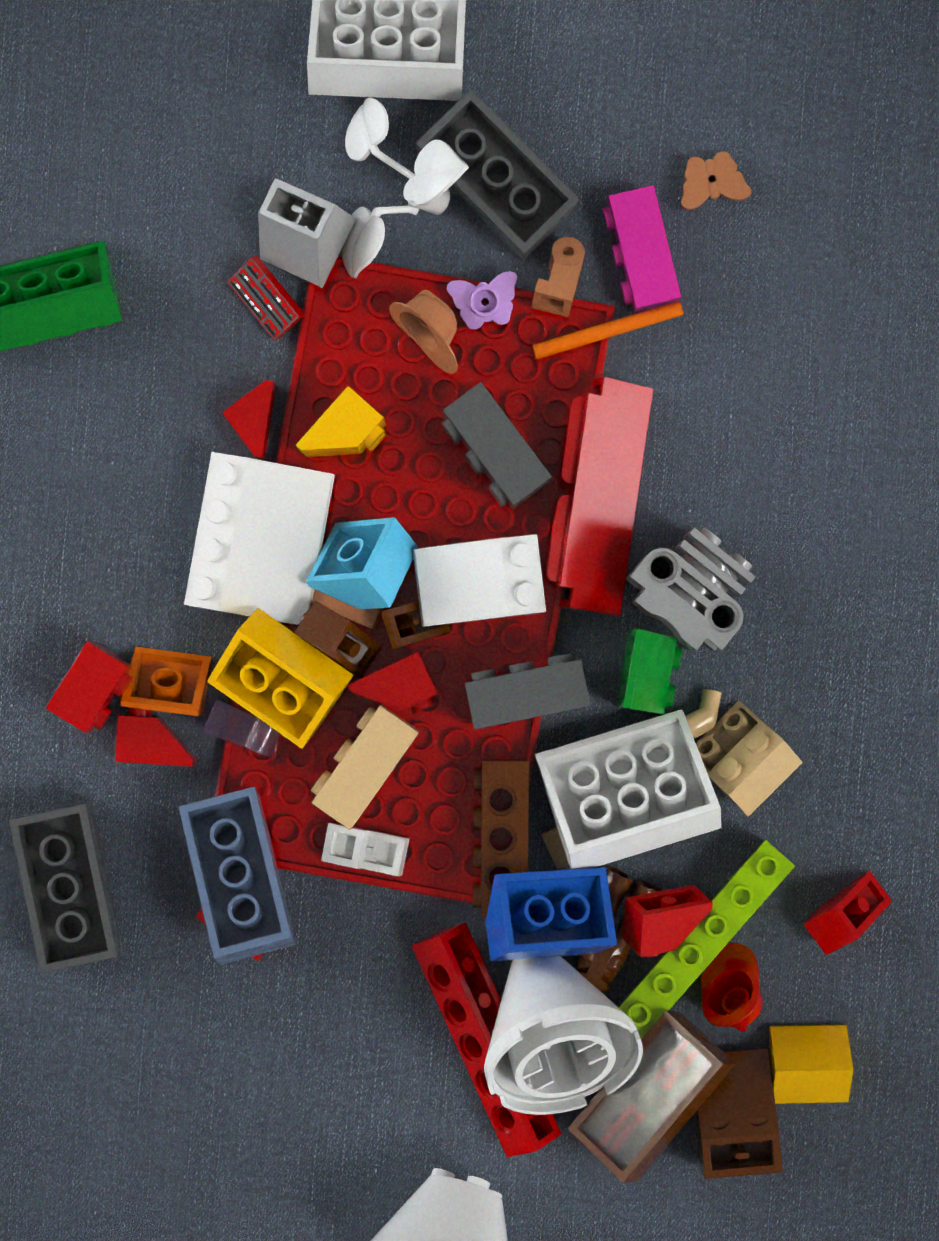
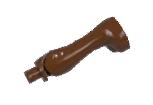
[576,864,664,993]

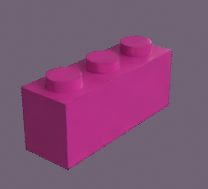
[602,185,681,313]

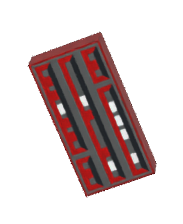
[227,256,305,341]

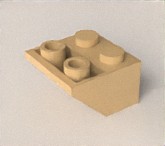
[696,700,803,817]

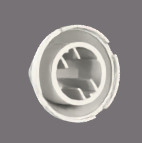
[484,956,643,1115]

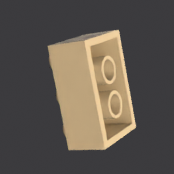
[311,704,420,830]

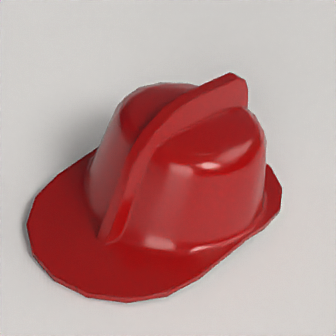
[701,943,763,1032]

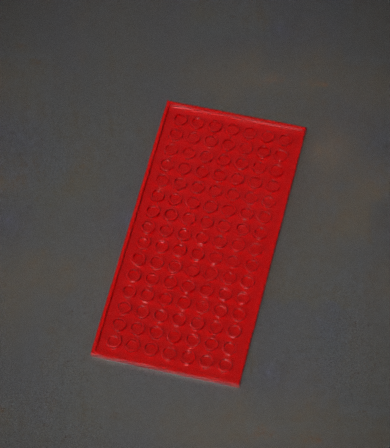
[215,256,615,903]

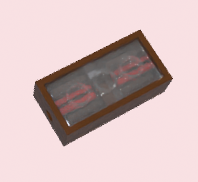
[568,1011,736,1183]

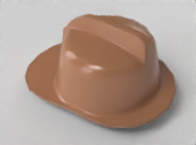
[389,290,458,374]

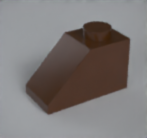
[294,601,381,679]

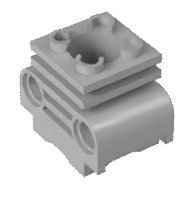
[626,527,756,651]

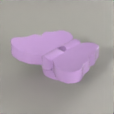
[446,271,517,330]

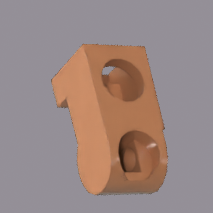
[531,237,585,317]

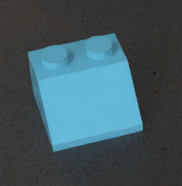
[306,517,419,610]

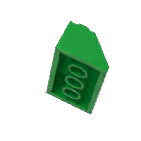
[0,240,122,352]

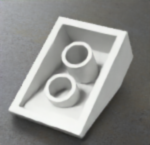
[413,534,546,627]

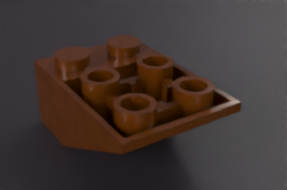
[695,1048,783,1179]

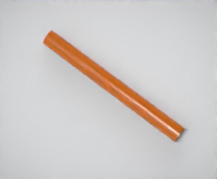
[532,300,684,360]

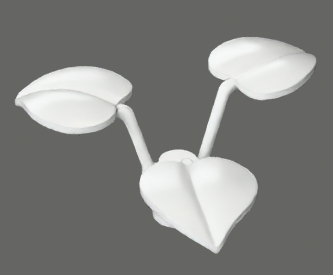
[341,97,469,279]

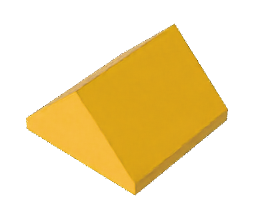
[769,1024,853,1104]

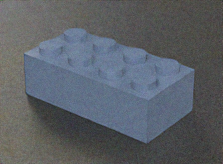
[179,787,296,965]

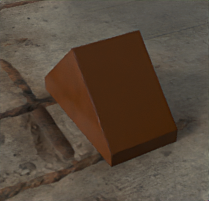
[381,601,451,650]

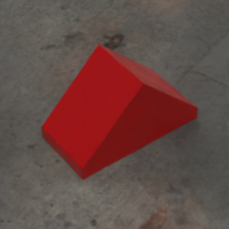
[222,380,276,461]

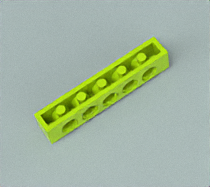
[618,840,795,1040]

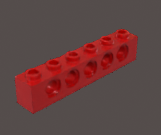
[411,922,562,1158]

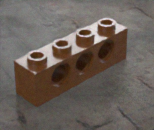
[473,760,529,918]

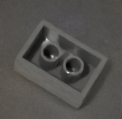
[442,382,552,510]
[465,653,591,730]

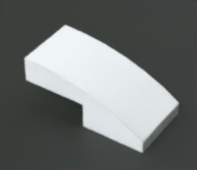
[321,823,410,876]

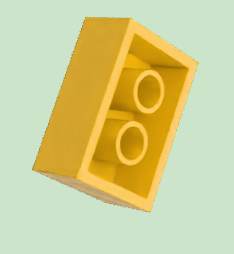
[207,608,353,749]

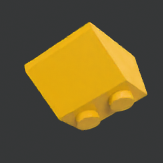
[296,386,386,457]

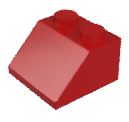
[45,641,132,733]

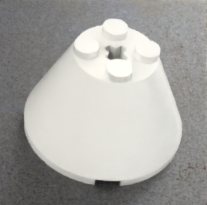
[371,1168,508,1241]

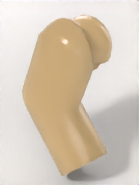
[685,689,721,738]

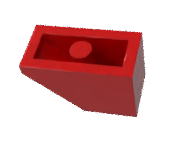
[347,652,438,714]
[115,708,197,767]
[803,870,892,955]
[623,885,713,957]

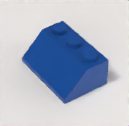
[485,867,617,962]

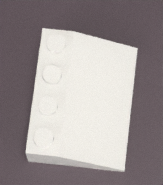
[307,0,466,101]
[184,452,335,625]
[535,709,721,869]

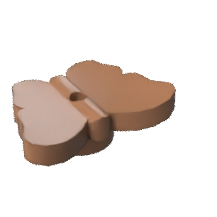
[680,151,752,211]

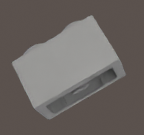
[258,178,356,288]

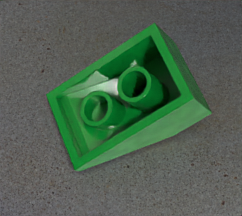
[616,629,682,714]

